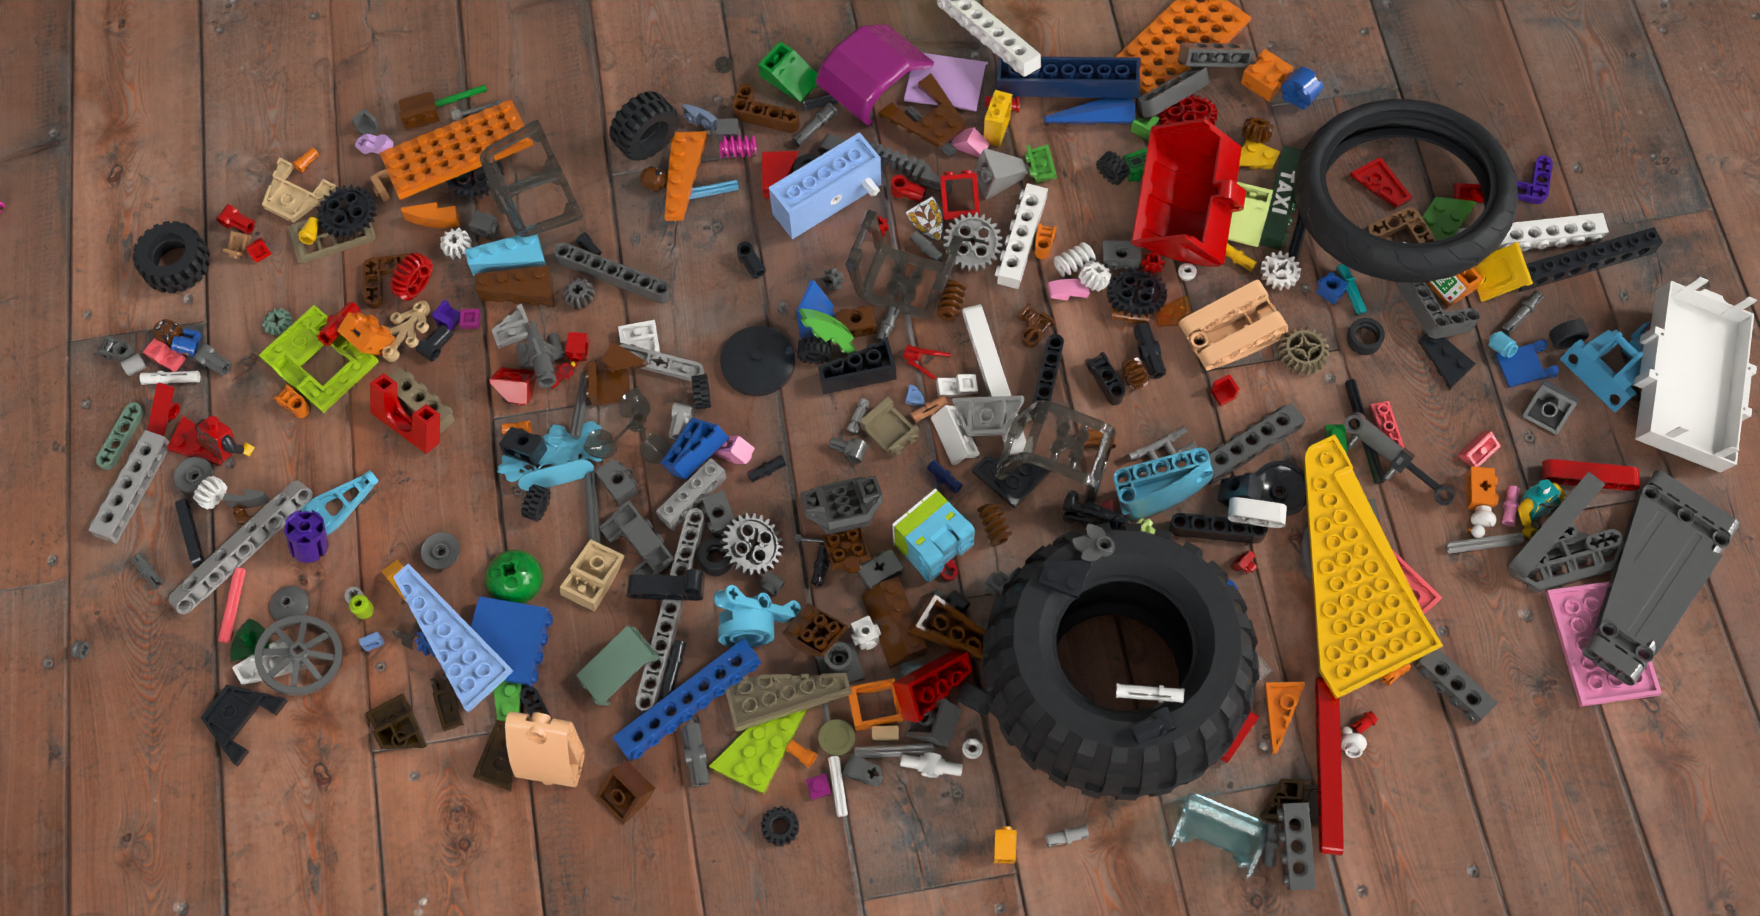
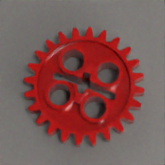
[1159,94,1217,125]

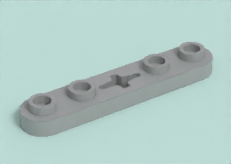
[619,344,705,381]

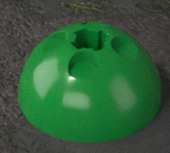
[485,550,543,604]

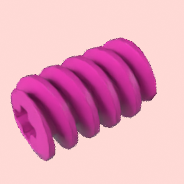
[720,135,757,159]

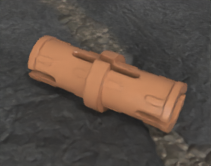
[910,395,949,423]

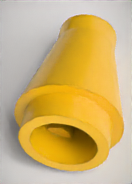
[298,217,319,245]

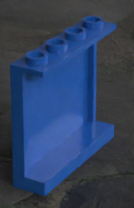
[471,596,553,687]

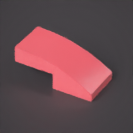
[142,338,186,372]

